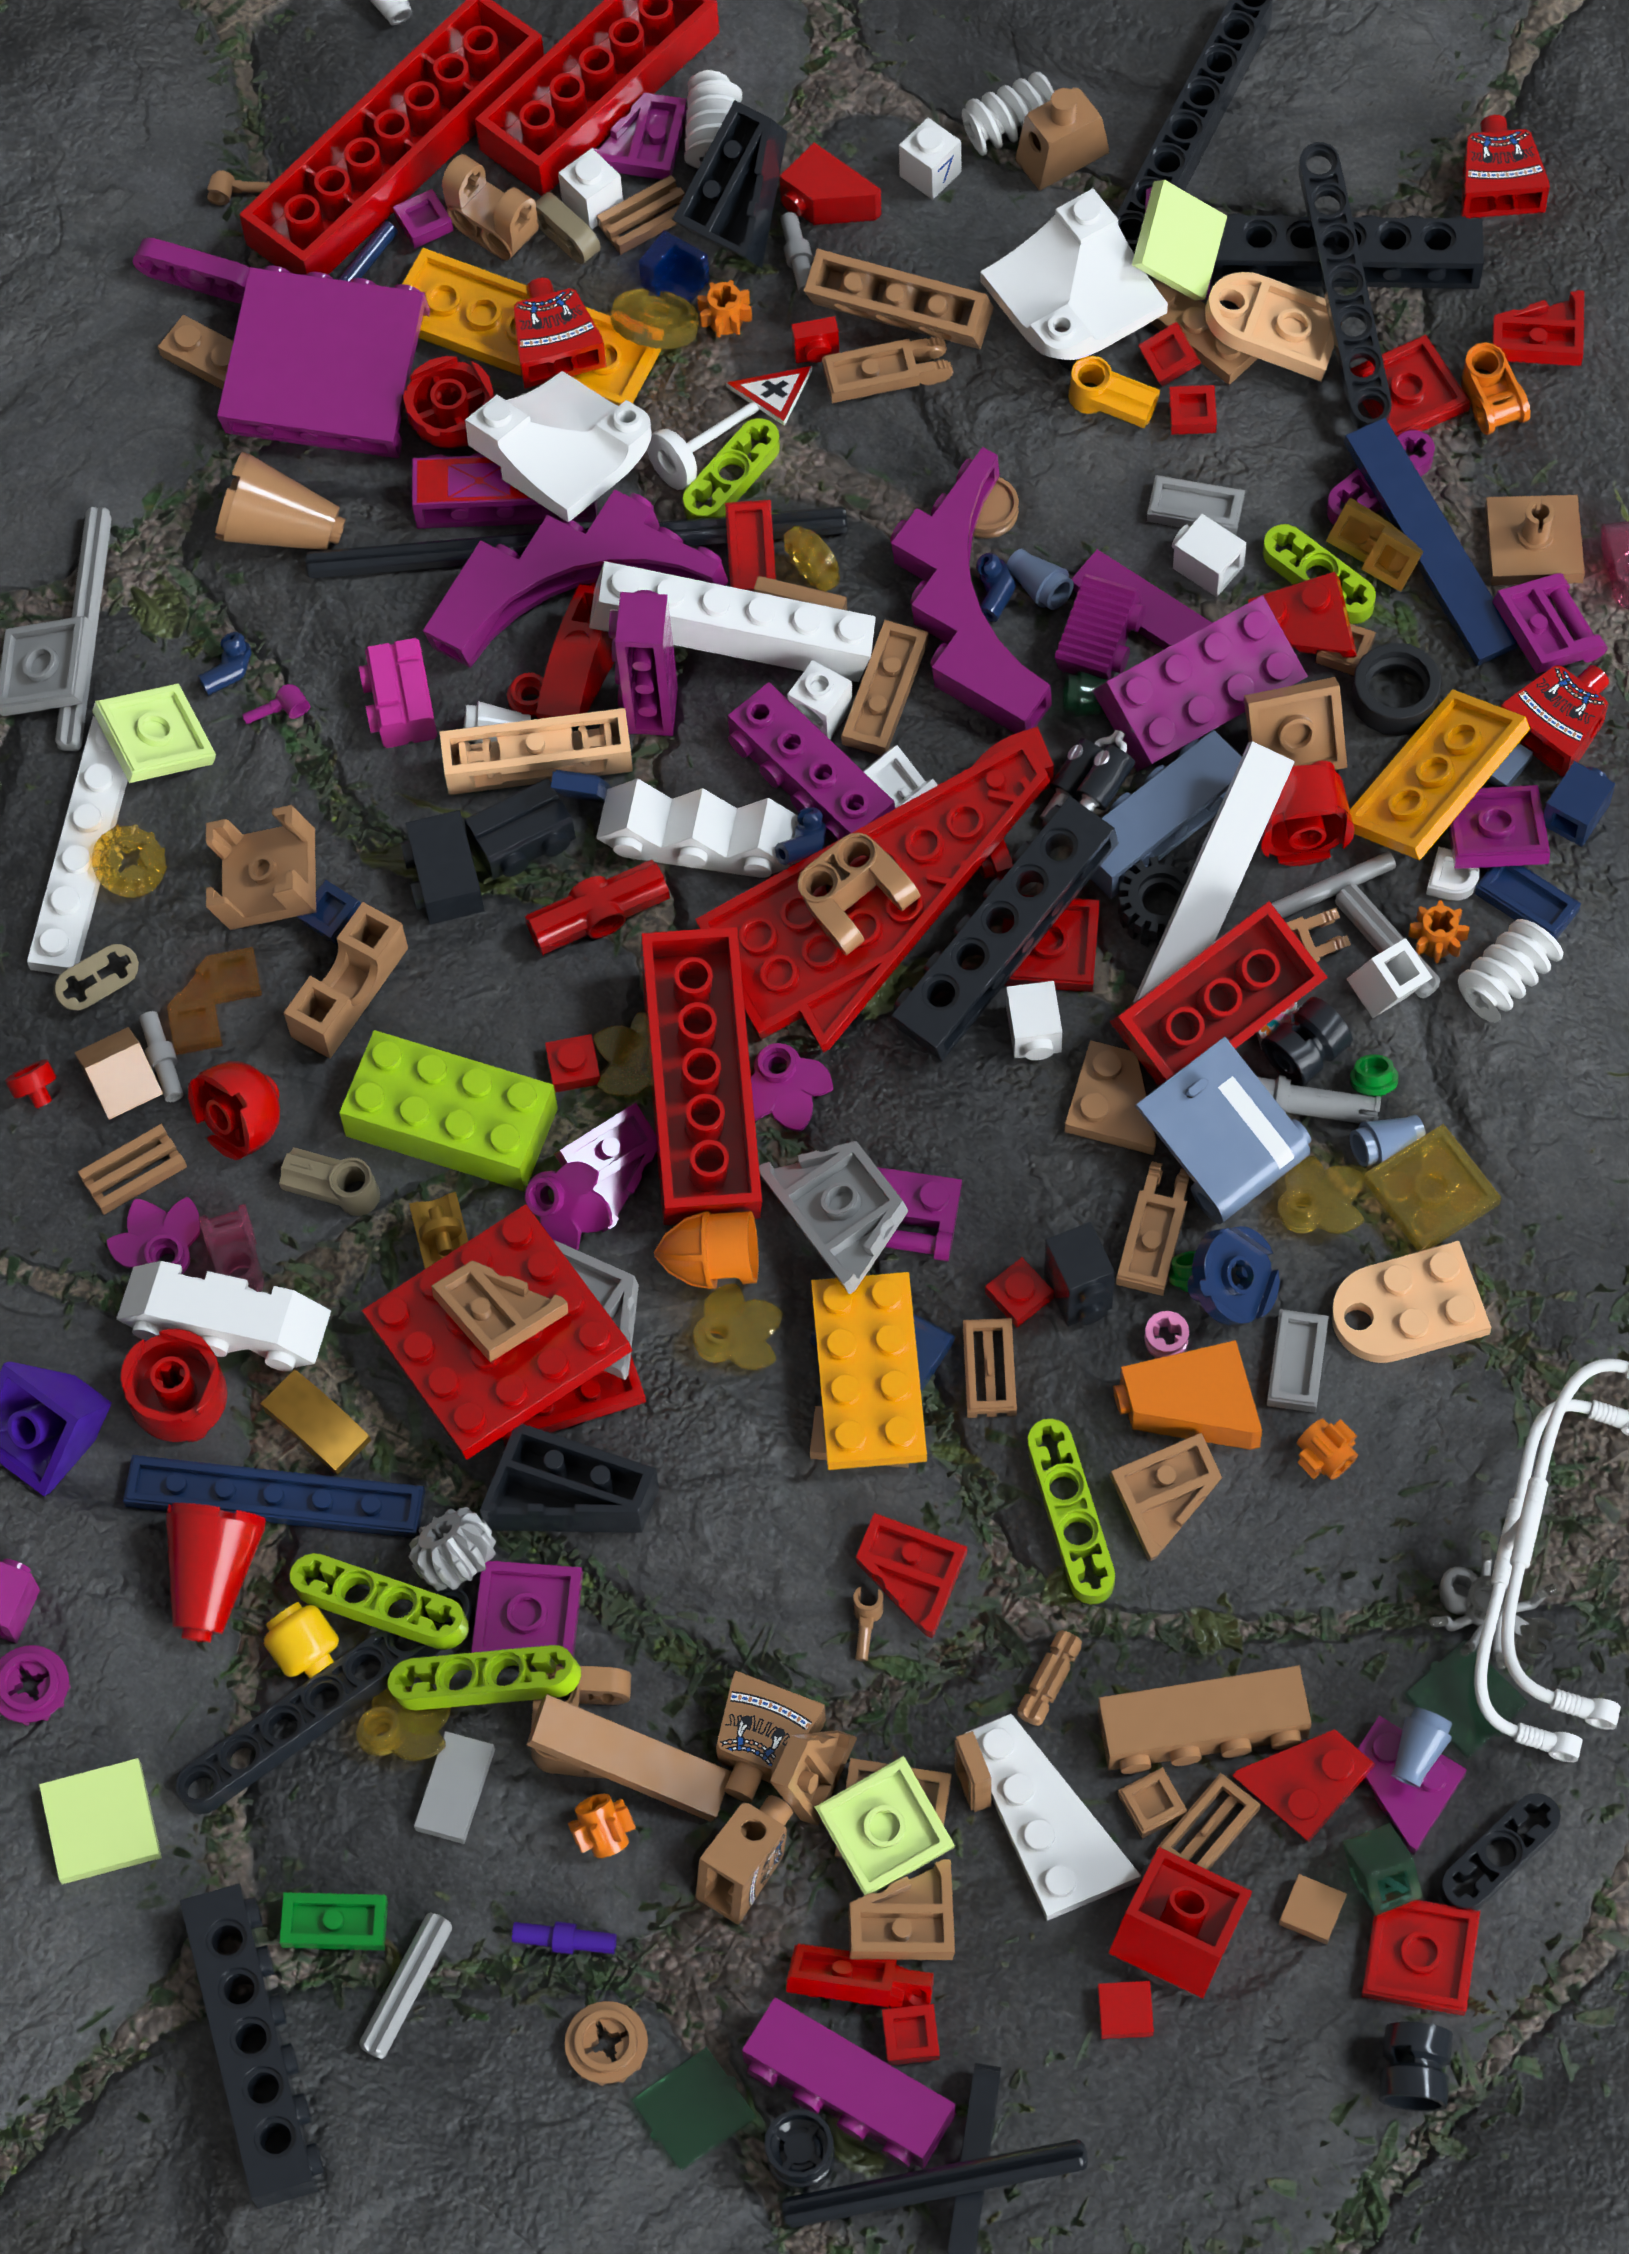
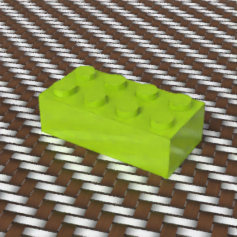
[339,1030,558,1192]

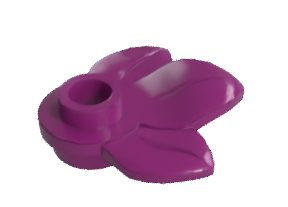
[751,1043,833,1131]
[525,1161,613,1250]
[107,1197,201,1274]

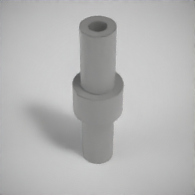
[780,212,813,295]
[139,1011,184,1102]

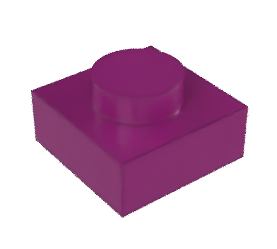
[393,189,454,249]

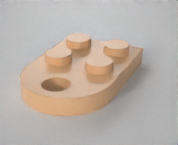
[1205,272,1342,381]
[1332,1241,1492,1363]

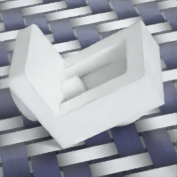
[863,745,938,809]

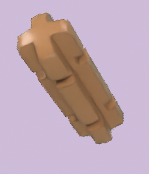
[1018,1630,1082,1726]

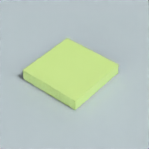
[1132,180,1227,300]
[92,683,216,783]
[815,1756,955,1896]
[39,1758,162,1884]

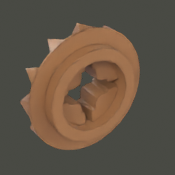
[565,2001,648,2086]

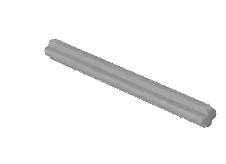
[55,507,112,752]

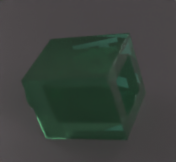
[1343,1823,1423,1916]

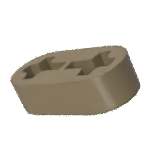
[535,192,601,264]
[53,944,139,1011]

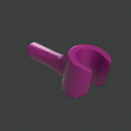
[242,684,310,724]

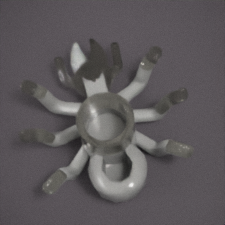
[1429,1540,1557,1669]

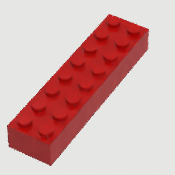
[239,0,544,275]

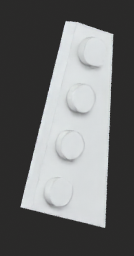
[966,1714,1141,1921]

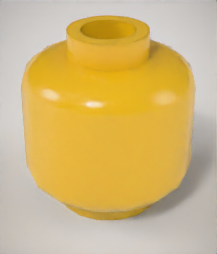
[264,1602,339,1679]

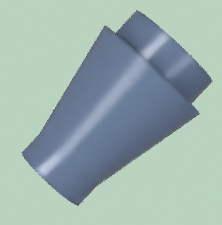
[1006,549,1074,610]
[1350,1114,1426,1168]
[1391,1707,1453,1788]

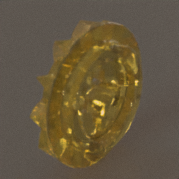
[784,526,840,592]
[92,824,167,898]

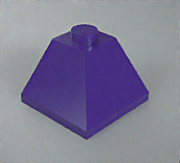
[0,1361,112,1496]

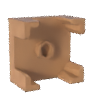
[206,805,316,930]

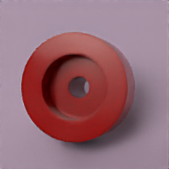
[5,1059,57,1108]

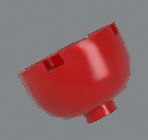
[403,356,494,449]
[188,1061,280,1160]

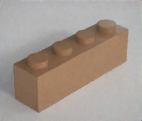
[1098,1665,1312,1774]

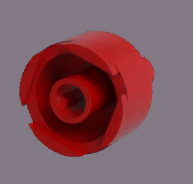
[1260,761,1354,866]
[121,1329,228,1442]

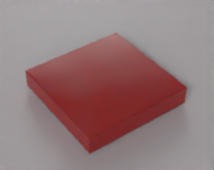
[1350,334,1470,437]
[1002,895,1100,992]
[1361,1894,1481,2016]

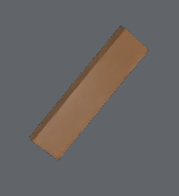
[526,1695,731,1822]

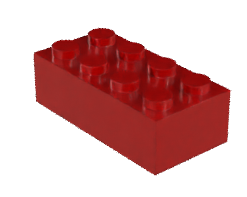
[1110,901,1328,1087]

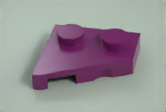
[593,93,688,179]

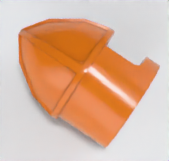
[654,1211,759,1289]

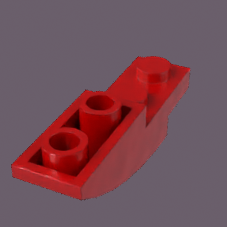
[536,582,614,719]

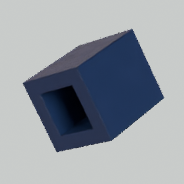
[1544,761,1616,847]

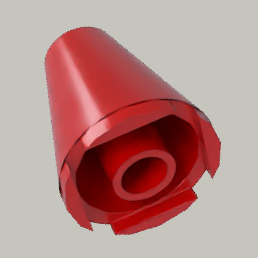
[166,1502,266,1643]

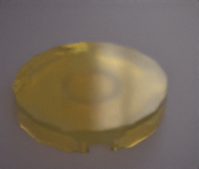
[610,289,699,349]

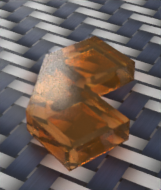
[167,947,262,1055]

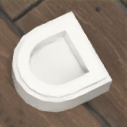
[1426,847,1479,901]

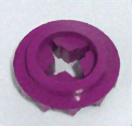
[0,1645,71,1726]

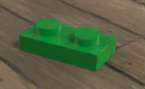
[280,1892,388,1951]

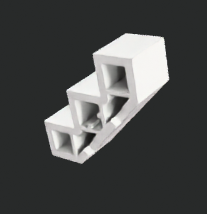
[597,778,799,878]
[116,1261,331,1372]

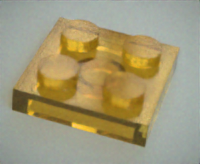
[1364,1124,1501,1252]

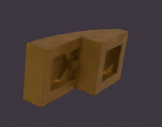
[1326,498,1424,592]
[260,1369,371,1475]

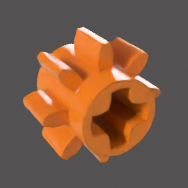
[697,280,752,338]
[1408,900,1469,963]
[1297,1418,1358,1480]
[568,1794,636,1858]

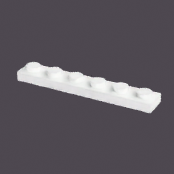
[27,716,128,974]

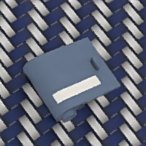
[1135,1037,1311,1224]

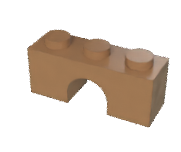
[284,902,408,1059]

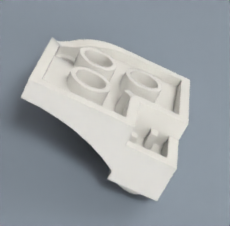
[980,188,1168,360]
[465,371,651,522]

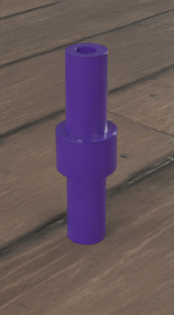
[512,1921,617,1955]

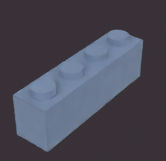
[1090,730,1242,899]

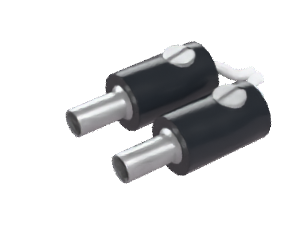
[1040,730,1136,820]

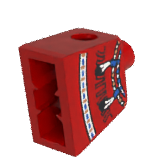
[1461,114,1550,218]
[514,278,607,388]
[1501,665,1609,777]

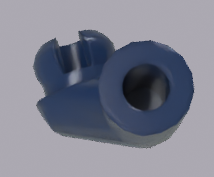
[976,553,1015,622]
[198,632,252,696]
[775,807,826,866]

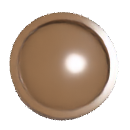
[973,477,1019,539]

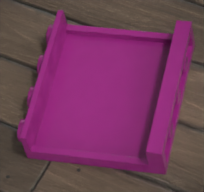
[217,266,430,458]

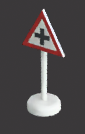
[647,366,812,490]

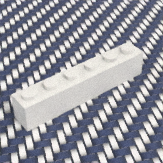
[589,561,876,682]

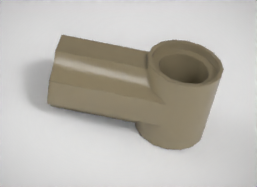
[279,1147,380,1216]

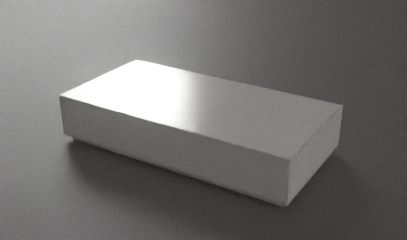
[1147,475,1245,535]
[1267,1309,1329,1413]
[414,1731,495,1844]

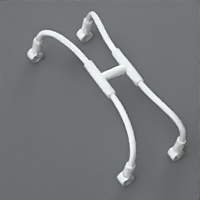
[1474,1359,1629,1762]

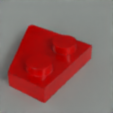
[856,1513,967,1639]

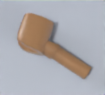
[207,171,270,205]
[853,1587,883,1662]

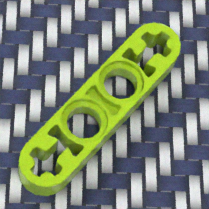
[1028,1418,1115,1605]
[290,1553,469,1650]
[388,1645,581,1711]

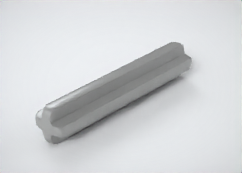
[1335,884,1440,999]
[359,1913,452,2058]

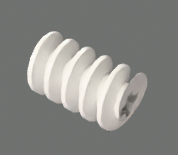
[684,70,742,169]
[962,72,1054,156]
[1458,919,1563,1023]

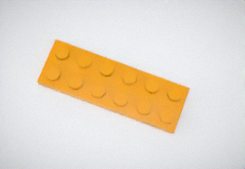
[402,248,664,406]

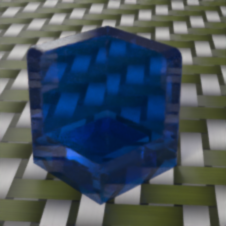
[639,230,710,309]

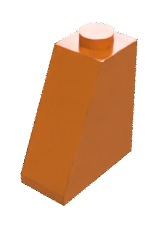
[1113,1340,1262,1450]

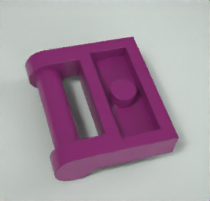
[1492,573,1608,674]
[877,1167,962,1262]

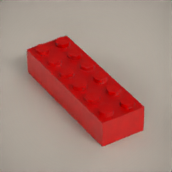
[475,0,719,196]
[641,927,762,1225]

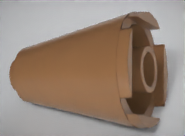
[215,452,346,550]

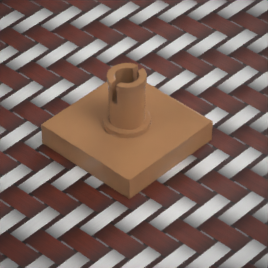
[1485,495,1585,585]
[1244,677,1347,770]

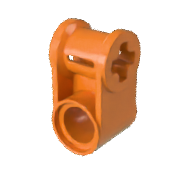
[1461,342,1531,435]

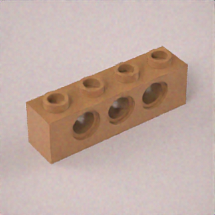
[804,249,994,350]

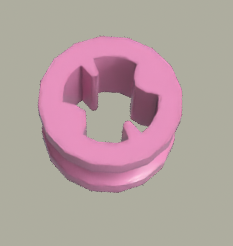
[1144,1311,1189,1358]

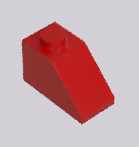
[779,142,882,225]

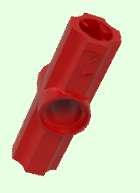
[524,860,670,955]

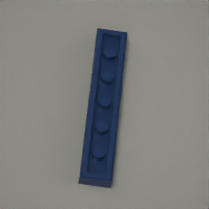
[1343,418,1518,667]
[123,1455,425,1538]

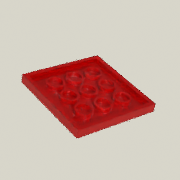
[362,1204,632,1460]

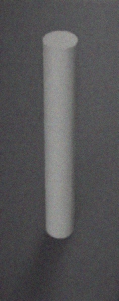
[1272,851,1396,918]

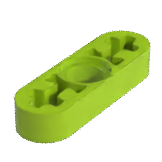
[683,418,780,519]
[1263,524,1376,624]

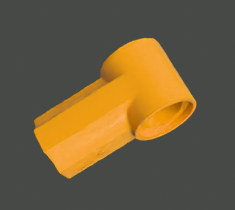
[1068,356,1160,428]

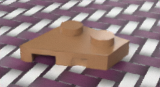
[1064,1040,1156,1155]

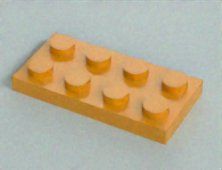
[1350,689,1530,861]
[811,1272,927,1470]

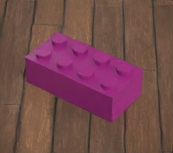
[1092,595,1308,772]

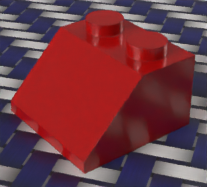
[1109,1847,1253,1999]

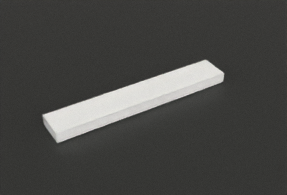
[1133,741,1295,1003]

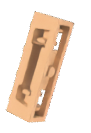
[440,708,633,795]

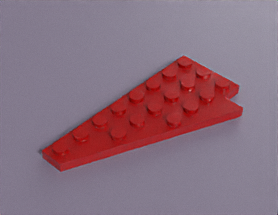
[695,737,1050,1053]

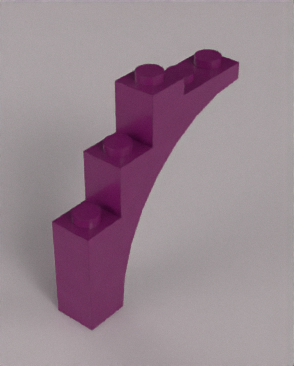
[890,447,1052,734]
[423,489,728,668]

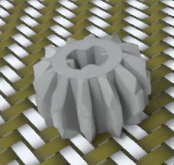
[408,1507,496,1591]

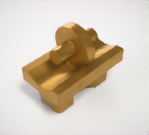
[409,1192,468,1269]

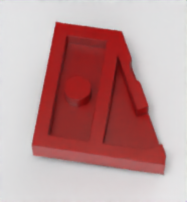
[1492,290,1584,366]
[1248,572,1357,658]
[1233,1729,1375,1842]

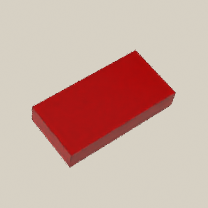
[725,500,776,592]

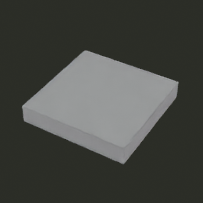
[0,616,93,716]

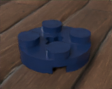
[1187,1226,1280,1325]

